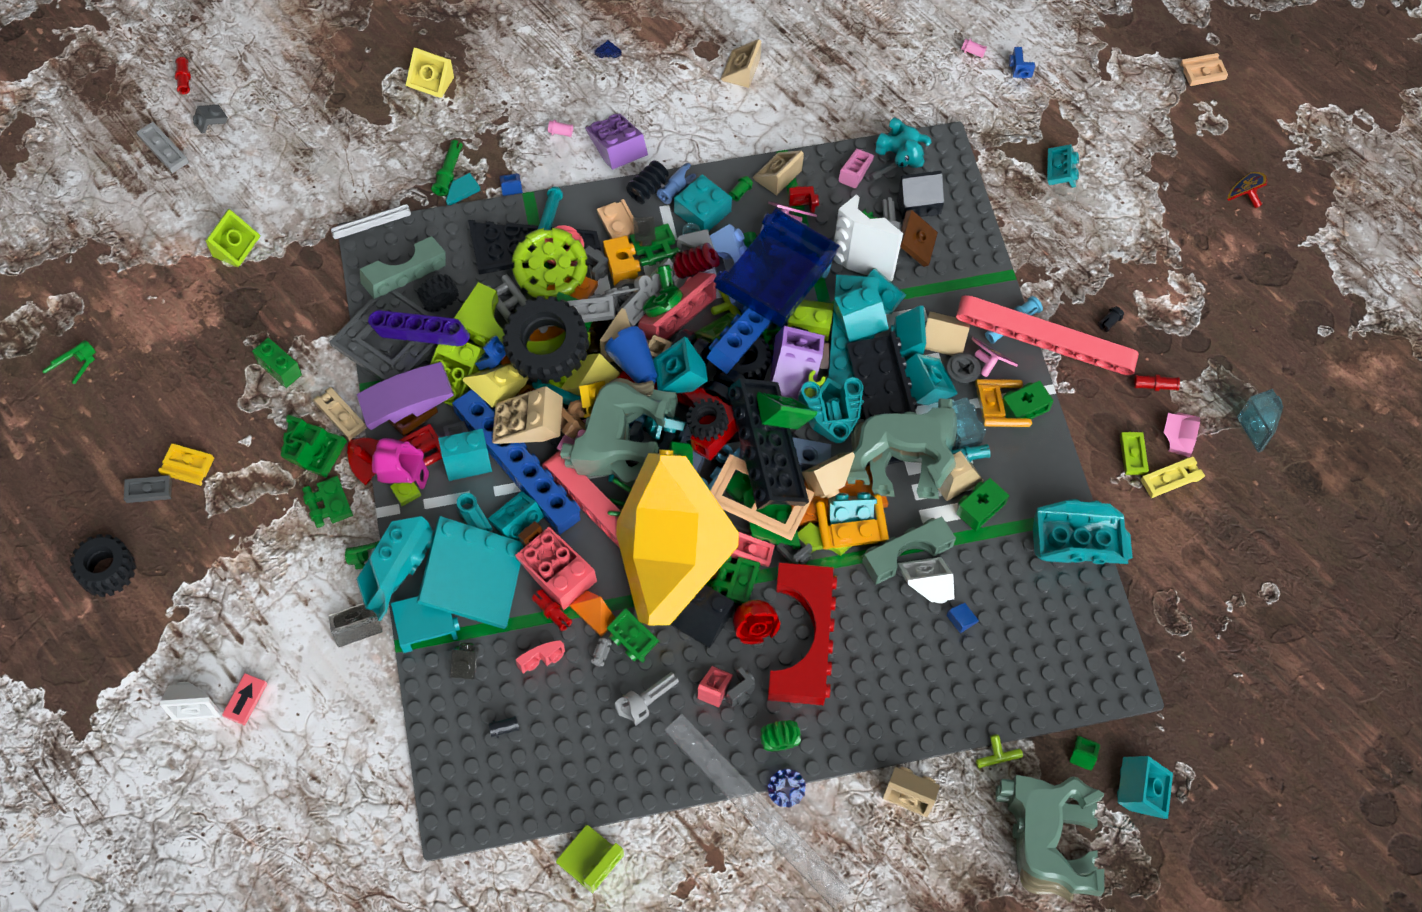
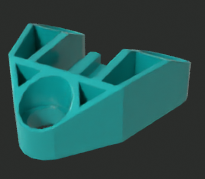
[798,377,863,443]

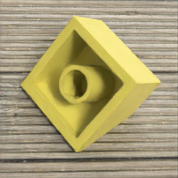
[463,363,528,407]

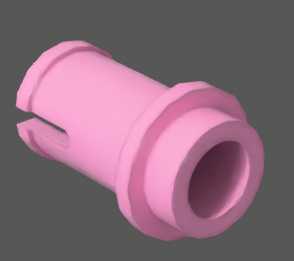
[961,38,987,58]
[548,119,573,137]

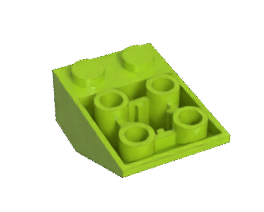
[430,342,485,406]

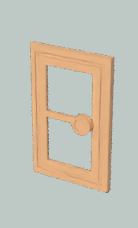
[710,454,815,541]

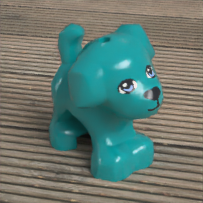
[875,117,932,168]

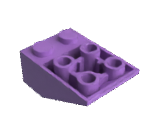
[585,114,648,170]
[770,326,825,401]

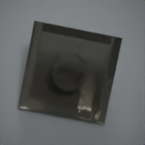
[328,603,383,648]

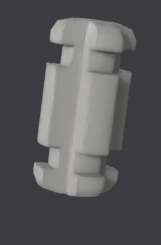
[591,638,612,667]

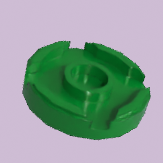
[643,286,683,317]

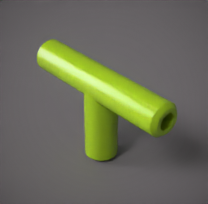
[711,286,741,316]
[976,734,1023,768]

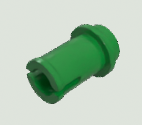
[729,176,753,202]
[656,265,674,289]

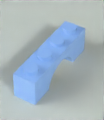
[710,224,762,310]

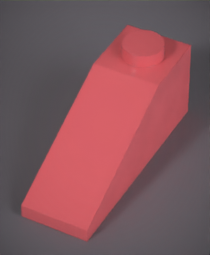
[731,532,775,567]

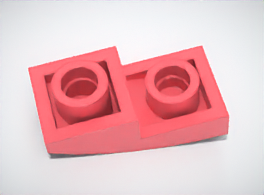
[515,640,565,674]

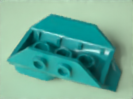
[1033,499,1133,564]
[356,516,434,621]

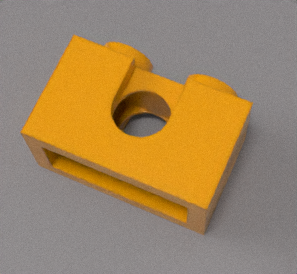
[603,236,641,286]

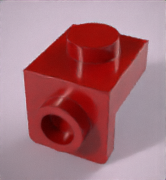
[788,186,819,214]

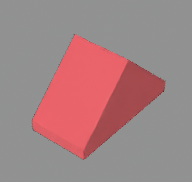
[698,666,733,707]

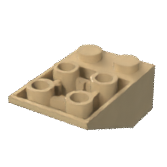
[492,386,563,444]

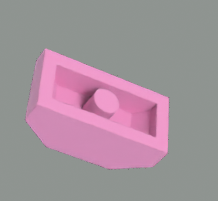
[1164,412,1200,457]

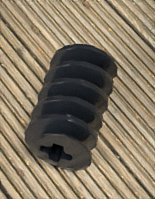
[626,160,669,205]

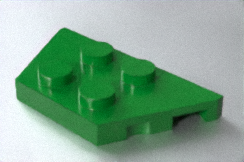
[743,488,801,550]

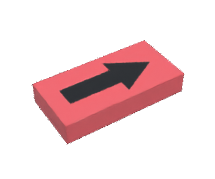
[222,673,267,726]

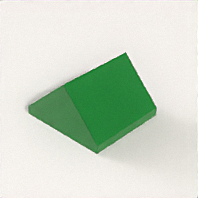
[757,392,818,430]

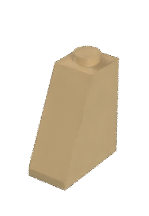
[938,451,984,501]

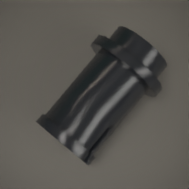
[1098,306,1124,332]
[488,716,519,738]

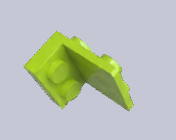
[556,825,624,894]

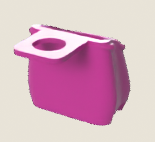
[372,438,429,489]

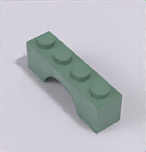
[360,236,446,299]
[862,516,956,585]

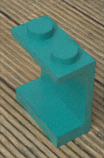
[438,429,492,481]
[391,596,460,653]

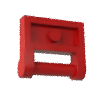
[399,424,443,467]

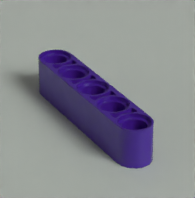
[368,310,470,346]

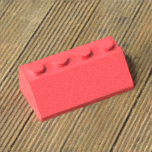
[638,272,717,340]

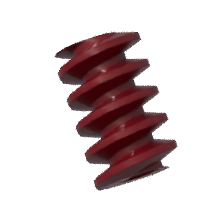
[673,243,720,279]

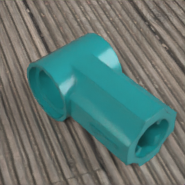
[457,493,492,532]

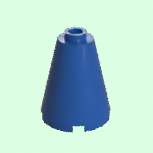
[605,326,658,384]

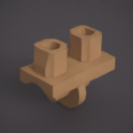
[561,400,586,439]

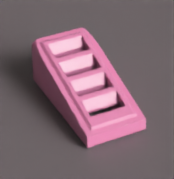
[839,148,874,188]

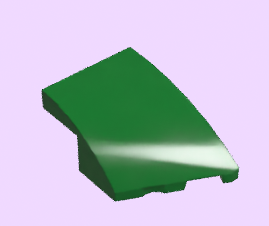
[280,415,347,478]

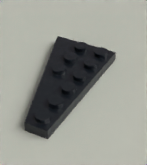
[468,220,601,275]

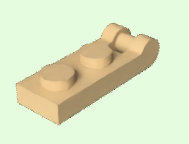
[313,387,367,441]

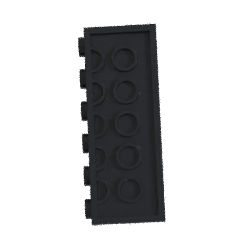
[846,331,917,465]
[728,378,809,509]

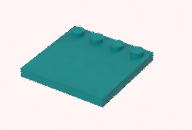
[417,516,524,629]

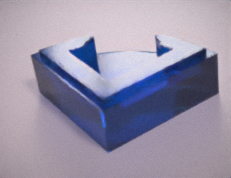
[594,40,622,58]

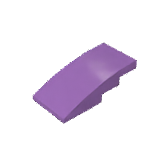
[357,362,454,430]

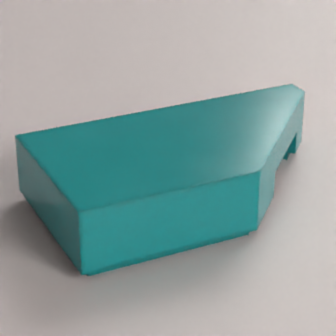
[446,173,481,205]

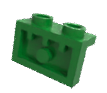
[607,608,660,663]

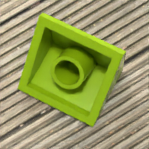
[205,209,261,267]

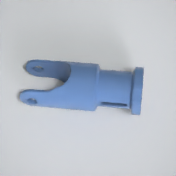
[657,163,696,204]

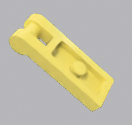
[1141,457,1205,498]

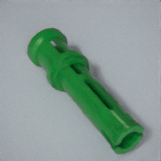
[431,140,463,196]

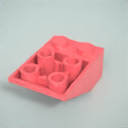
[515,527,597,611]

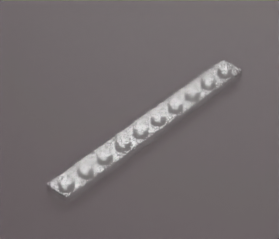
[665,714,851,908]

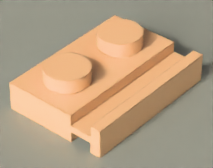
[1180,53,1228,86]
[597,199,640,239]

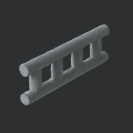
[488,274,548,341]

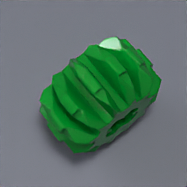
[760,720,801,752]

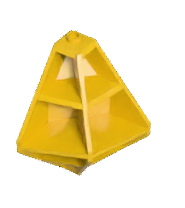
[616,449,739,625]

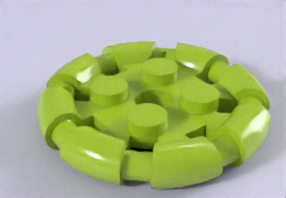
[512,228,588,299]

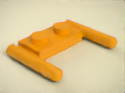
[976,379,1032,427]
[816,494,889,549]

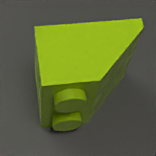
[788,298,833,341]

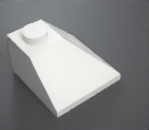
[897,557,954,603]
[160,682,221,720]

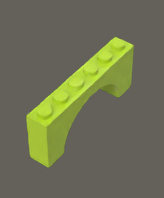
[454,282,591,383]

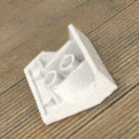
[832,194,903,281]

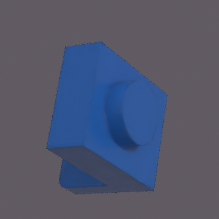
[1009,47,1035,78]
[475,336,506,370]

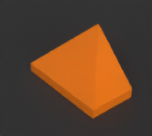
[570,590,616,637]

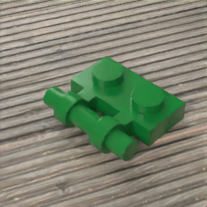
[630,223,680,267]
[302,476,353,528]
[711,556,760,605]

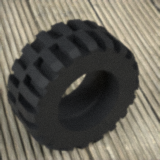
[502,296,589,384]

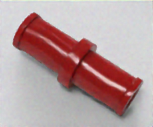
[175,57,191,94]
[1134,374,1180,391]
[532,589,572,631]

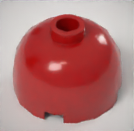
[733,599,781,645]

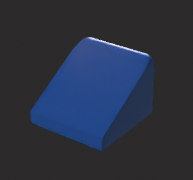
[500,173,523,196]
[947,603,979,633]

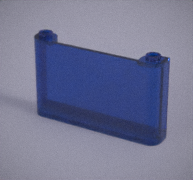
[714,208,840,328]

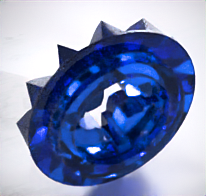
[768,769,806,808]

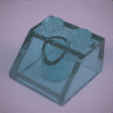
[1237,389,1284,453]

